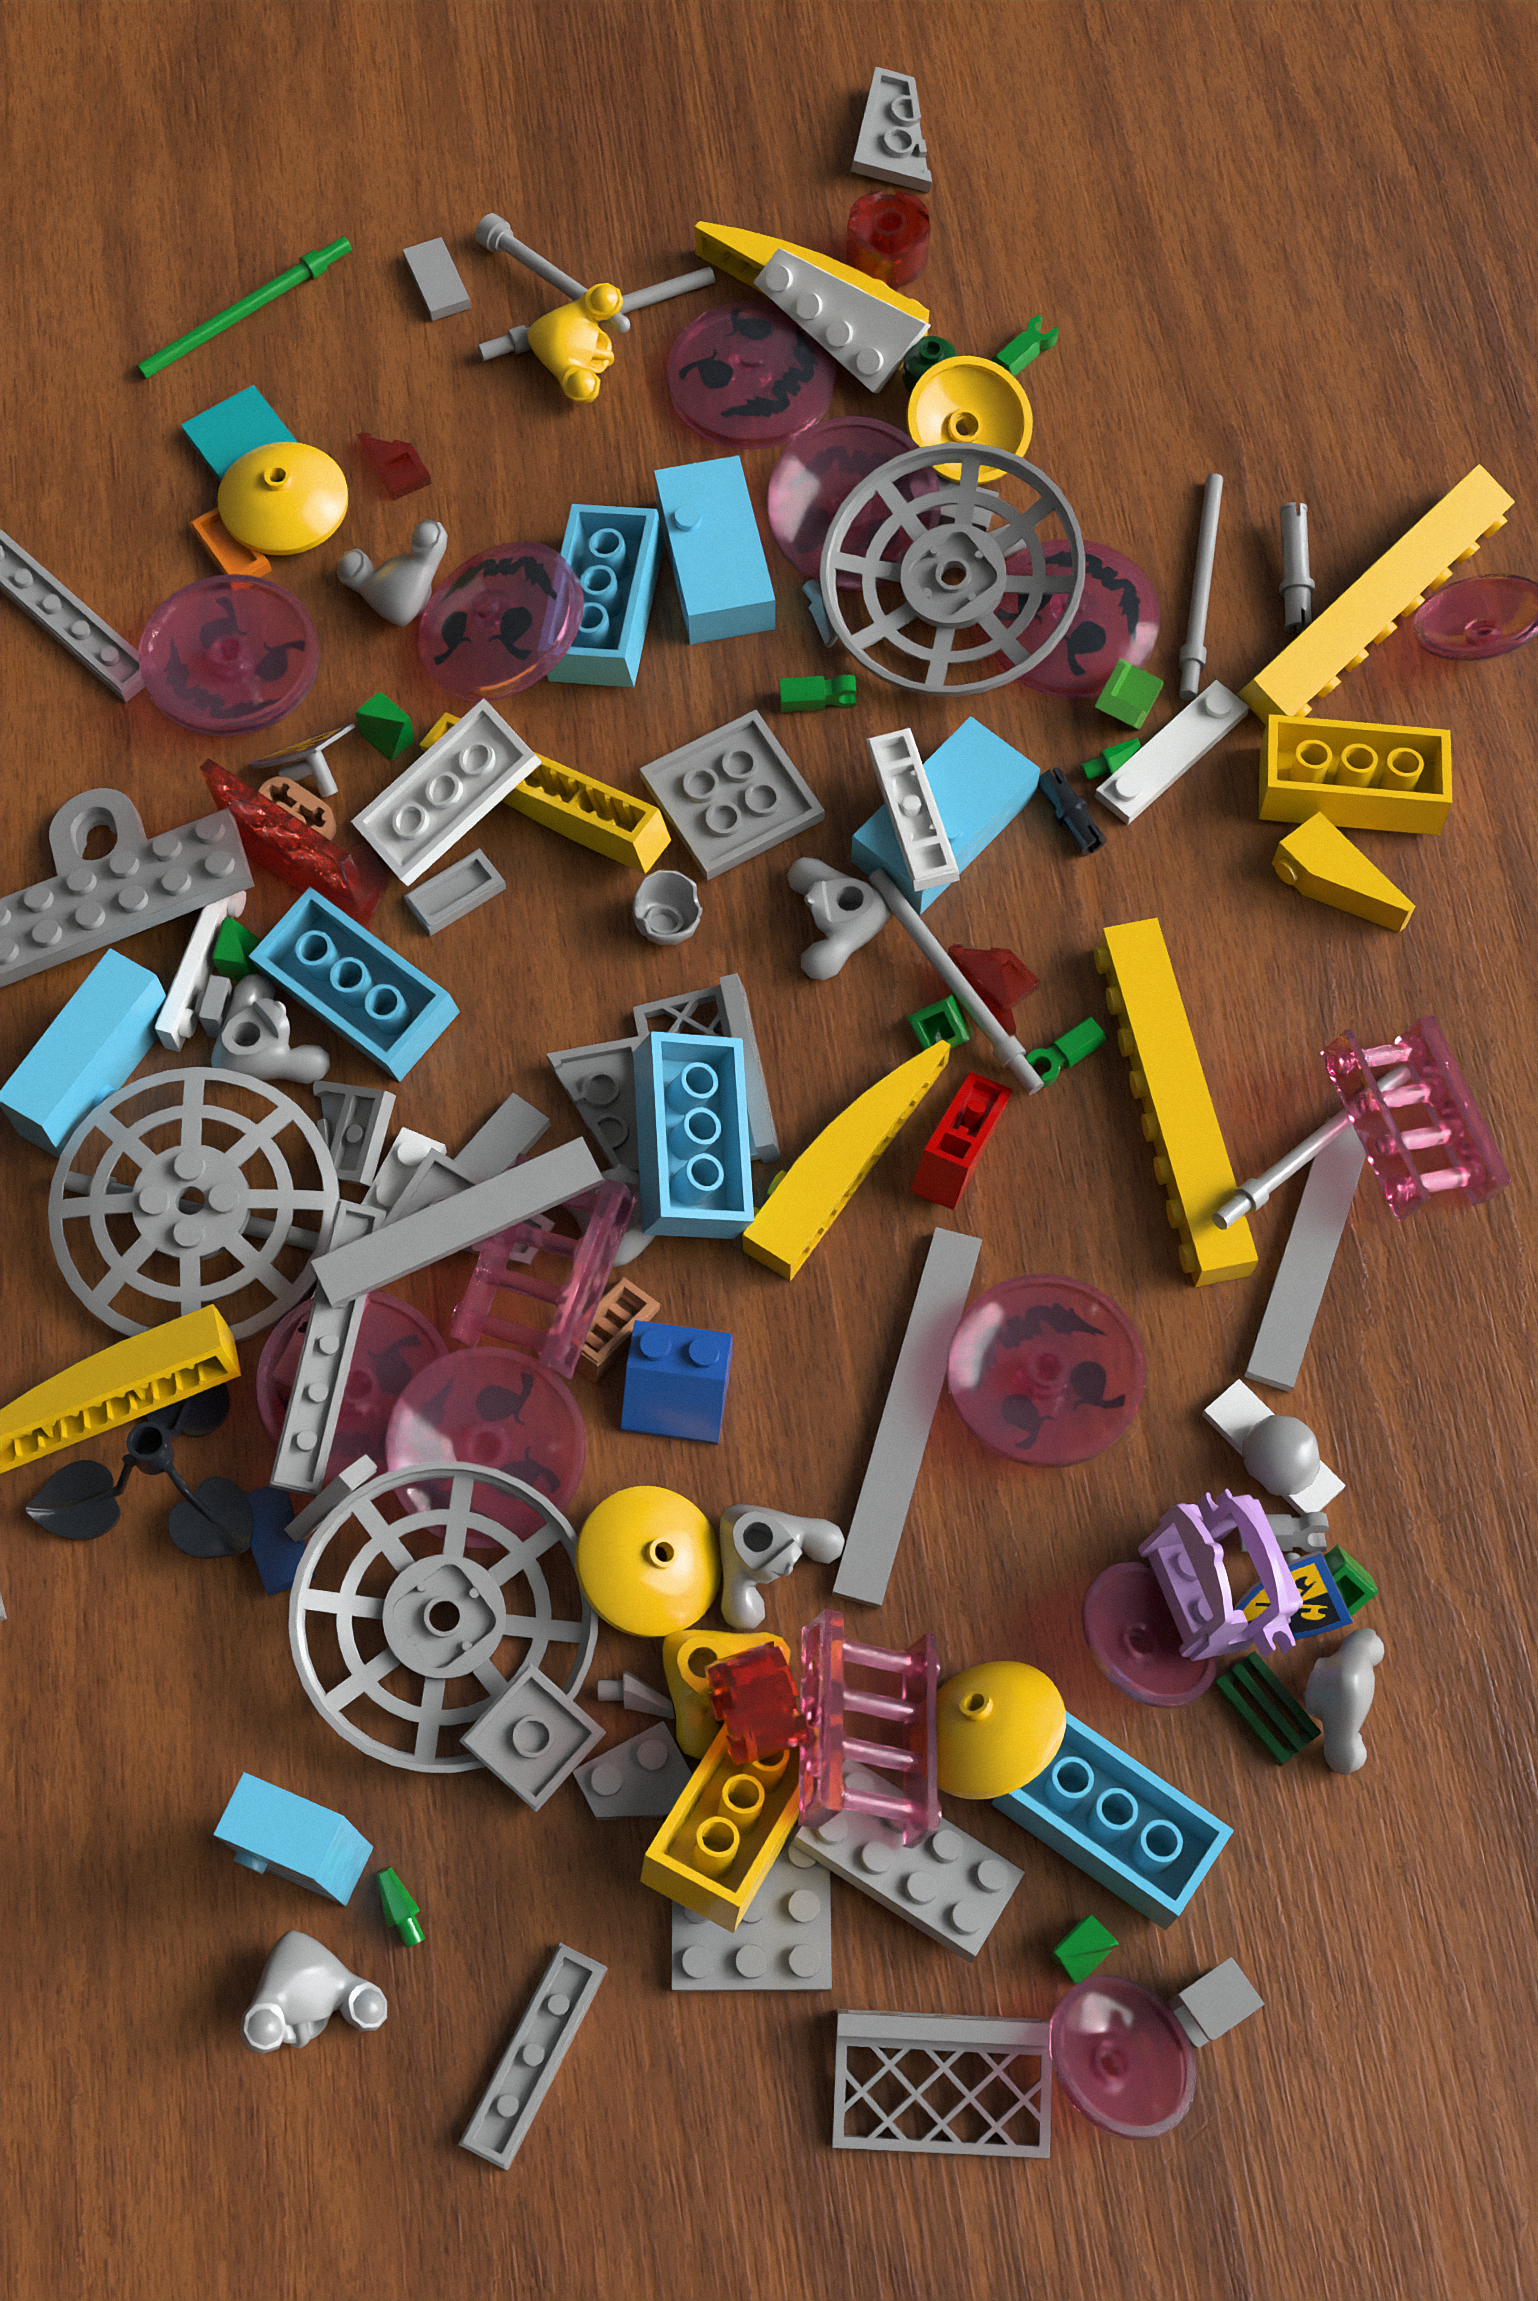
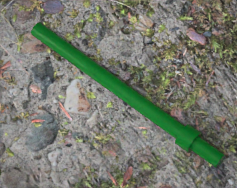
[136,236,352,380]

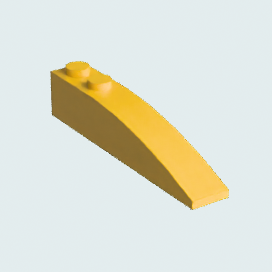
[694,221,929,371]
[419,712,671,874]
[742,1040,950,1281]
[0,1304,241,1474]

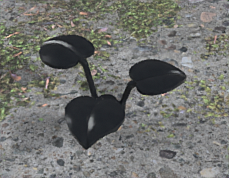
[25,1382,254,1559]

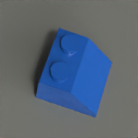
[621,1320,733,1445]

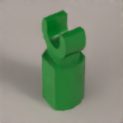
[991,315,1059,378]
[779,675,856,712]
[1026,1017,1106,1088]

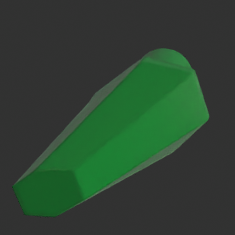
[1081,737,1141,781]
[376,1866,425,1948]

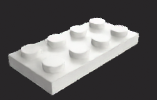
[351,698,542,886]

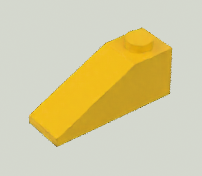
[1272,811,1415,932]

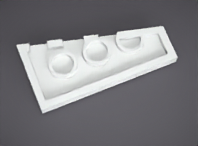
[753,248,931,394]

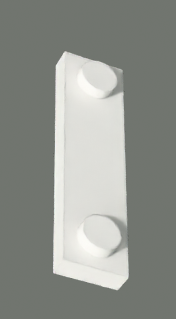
[1095,680,1249,825]
[866,728,960,892]
[155,891,246,1052]

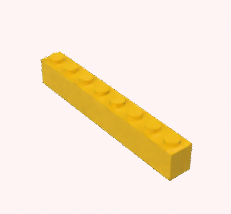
[1237,464,1515,725]
[1094,918,1259,1287]

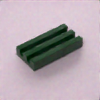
[1213,1651,1322,1766]

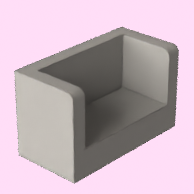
[1165,1957,1264,2048]

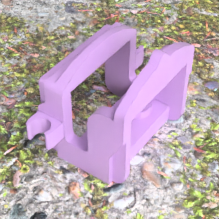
[1138,1489,1303,1661]

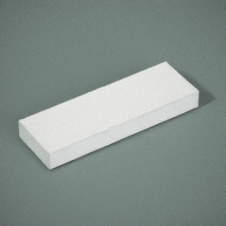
[1202,1379,1346,1516]

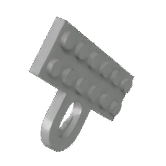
[0,788,255,988]

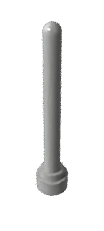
[475,213,630,333]

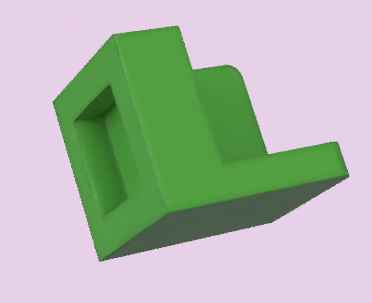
[1094,658,1164,730]

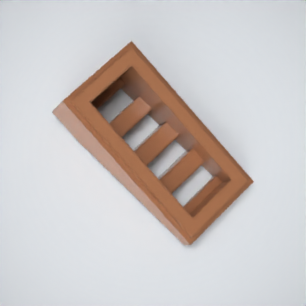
[559,1277,660,1383]

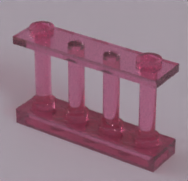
[1320,1015,1513,1221]
[450,1153,638,1380]
[798,1609,942,1849]

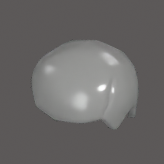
[632,870,703,945]
[1242,1415,1320,1496]

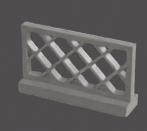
[633,973,782,1164]
[832,2008,1055,2158]

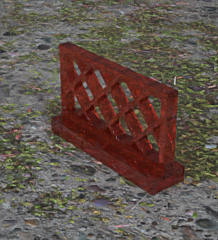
[199,758,380,921]

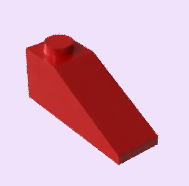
[910,1071,1013,1210]

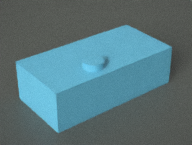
[654,456,775,645]
[538,504,665,688]
[851,716,1041,915]
[249,887,460,1082]
[0,948,167,1158]
[633,1031,754,1239]
[991,1711,1234,1931]
[213,1772,373,1906]

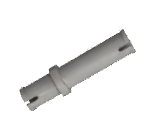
[1279,502,1315,633]

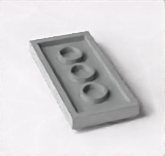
[792,1755,1025,1964]

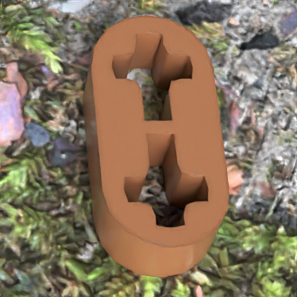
[258,776,337,847]

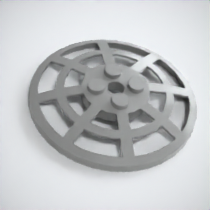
[820,443,1085,697]
[48,1067,340,1344]
[288,1461,598,1773]

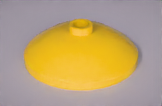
[906,356,1033,485]
[217,442,348,555]
[575,1486,722,1638]
[915,1661,1066,1799]

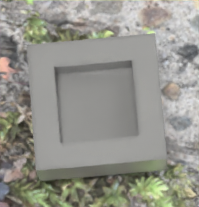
[195,975,234,1038]

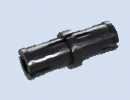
[1037,767,1107,856]

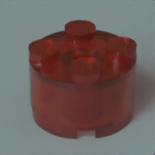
[846,189,931,291]
[704,1641,809,1766]

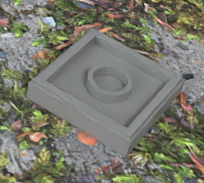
[459,1662,607,1812]

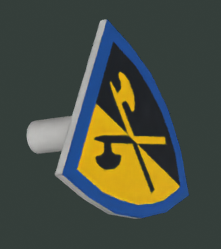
[249,723,355,798]
[1233,1550,1353,1639]

